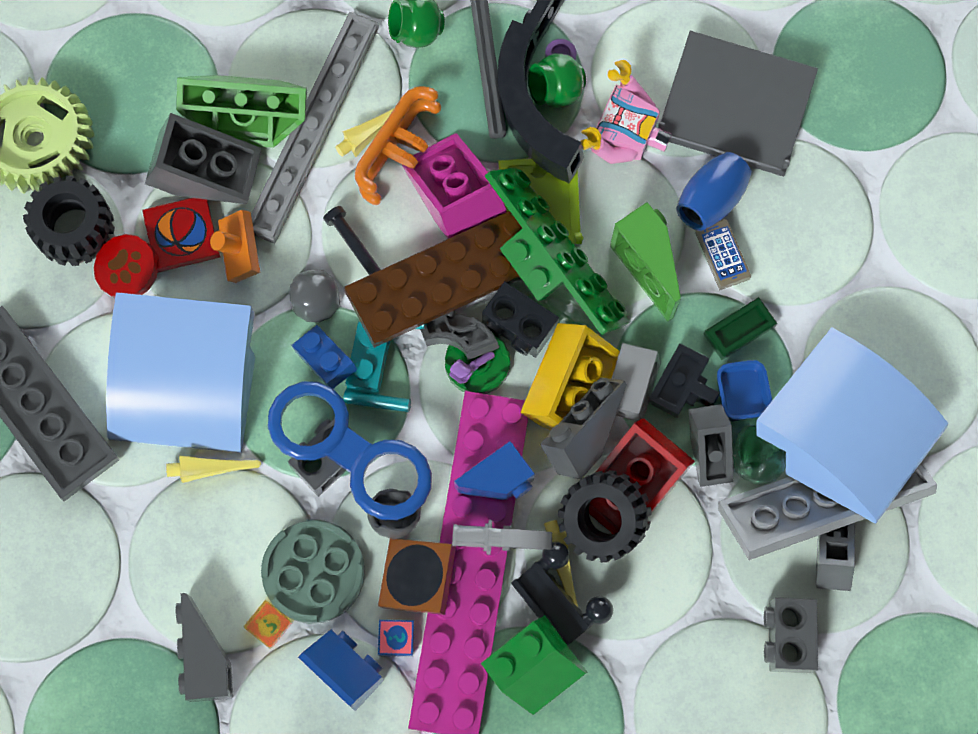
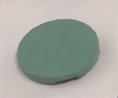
[261,519,365,624]

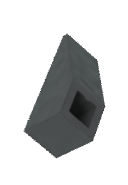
[540,377,627,479]
[175,593,233,702]

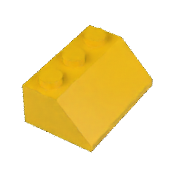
[520,323,620,431]

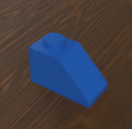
[454,441,535,500]

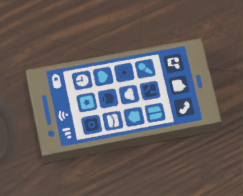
[695,219,751,291]

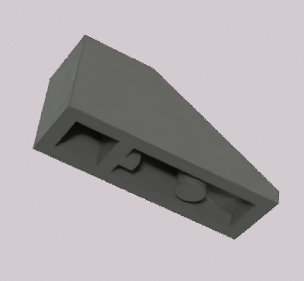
[816,523,855,591]

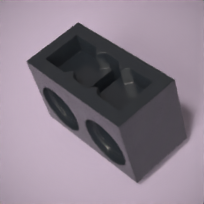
[482,281,559,358]

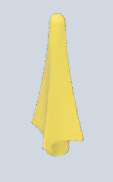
[335,108,394,157]
[166,455,261,483]
[544,520,578,607]

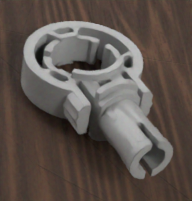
[452,520,552,555]

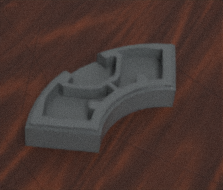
[420,311,499,360]

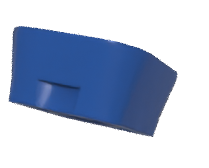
[717,360,772,422]

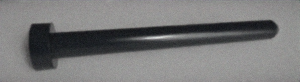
[323,206,381,275]

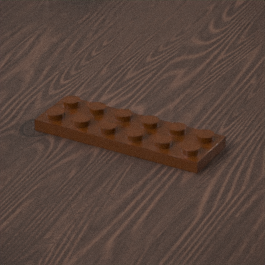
[344,211,522,348]

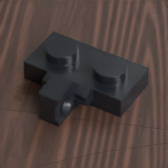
[648,343,719,418]

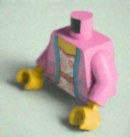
[581,60,672,164]

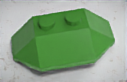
[176,75,307,148]

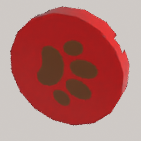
[93,234,159,298]

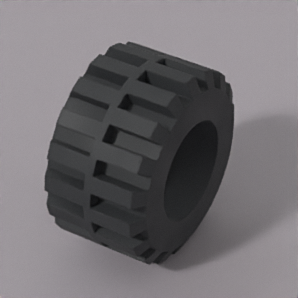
[23,176,115,266]
[558,470,652,563]

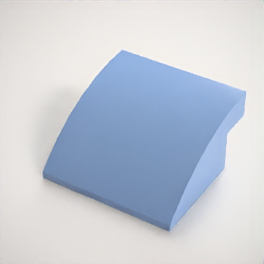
[106,292,255,453]
[757,327,948,524]

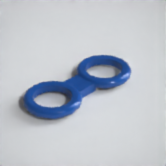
[268,381,432,520]

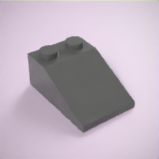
[145,113,262,204]

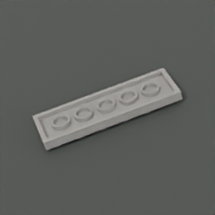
[718,463,937,560]

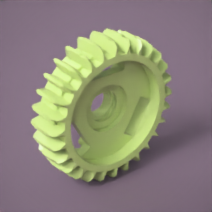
[0,77,94,194]

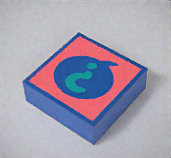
[378,620,414,657]

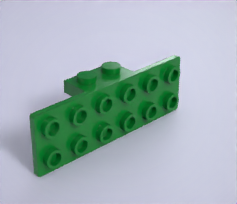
[485,167,630,335]

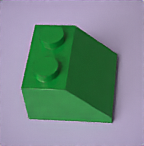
[481,616,588,715]

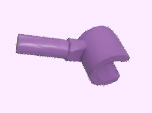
[449,351,495,384]

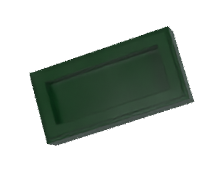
[704,297,778,360]

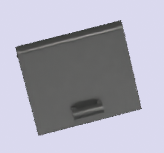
[658,30,818,177]

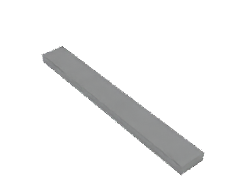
[251,12,379,244]

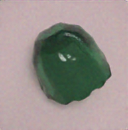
[732,424,786,485]

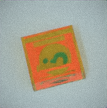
[243,600,293,649]

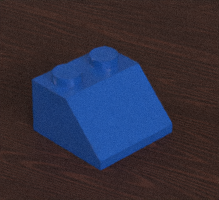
[298,629,384,711]

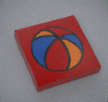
[142,198,221,273]

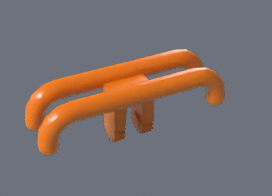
[355,86,441,205]

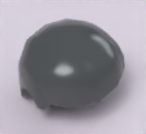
[289,269,340,323]
[367,488,421,540]

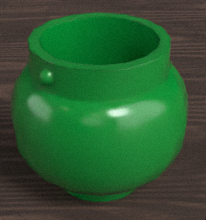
[388,0,445,48]
[528,53,586,108]

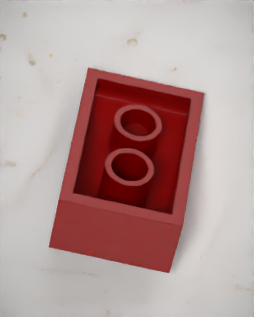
[589,418,695,534]

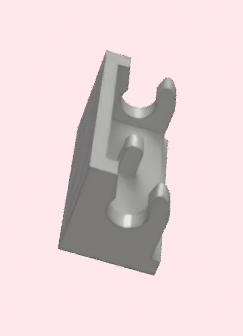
[612,343,661,422]

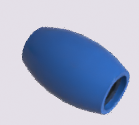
[676,152,752,231]

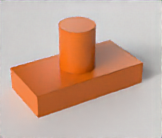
[210,210,260,283]

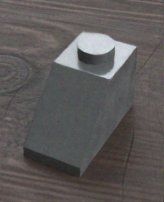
[689,404,733,487]

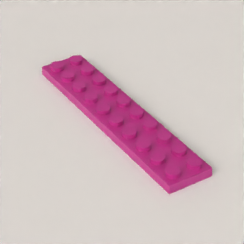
[408,391,528,734]

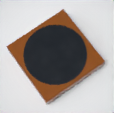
[378,539,456,615]

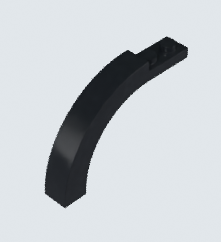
[498,0,584,184]

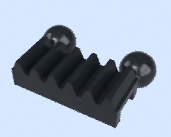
[511,541,613,646]

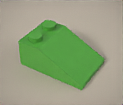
[610,202,681,322]

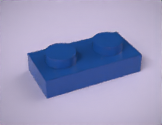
[291,325,357,389]

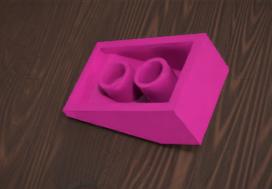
[402,133,507,239]

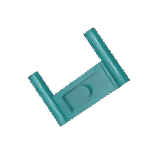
[343,321,427,412]

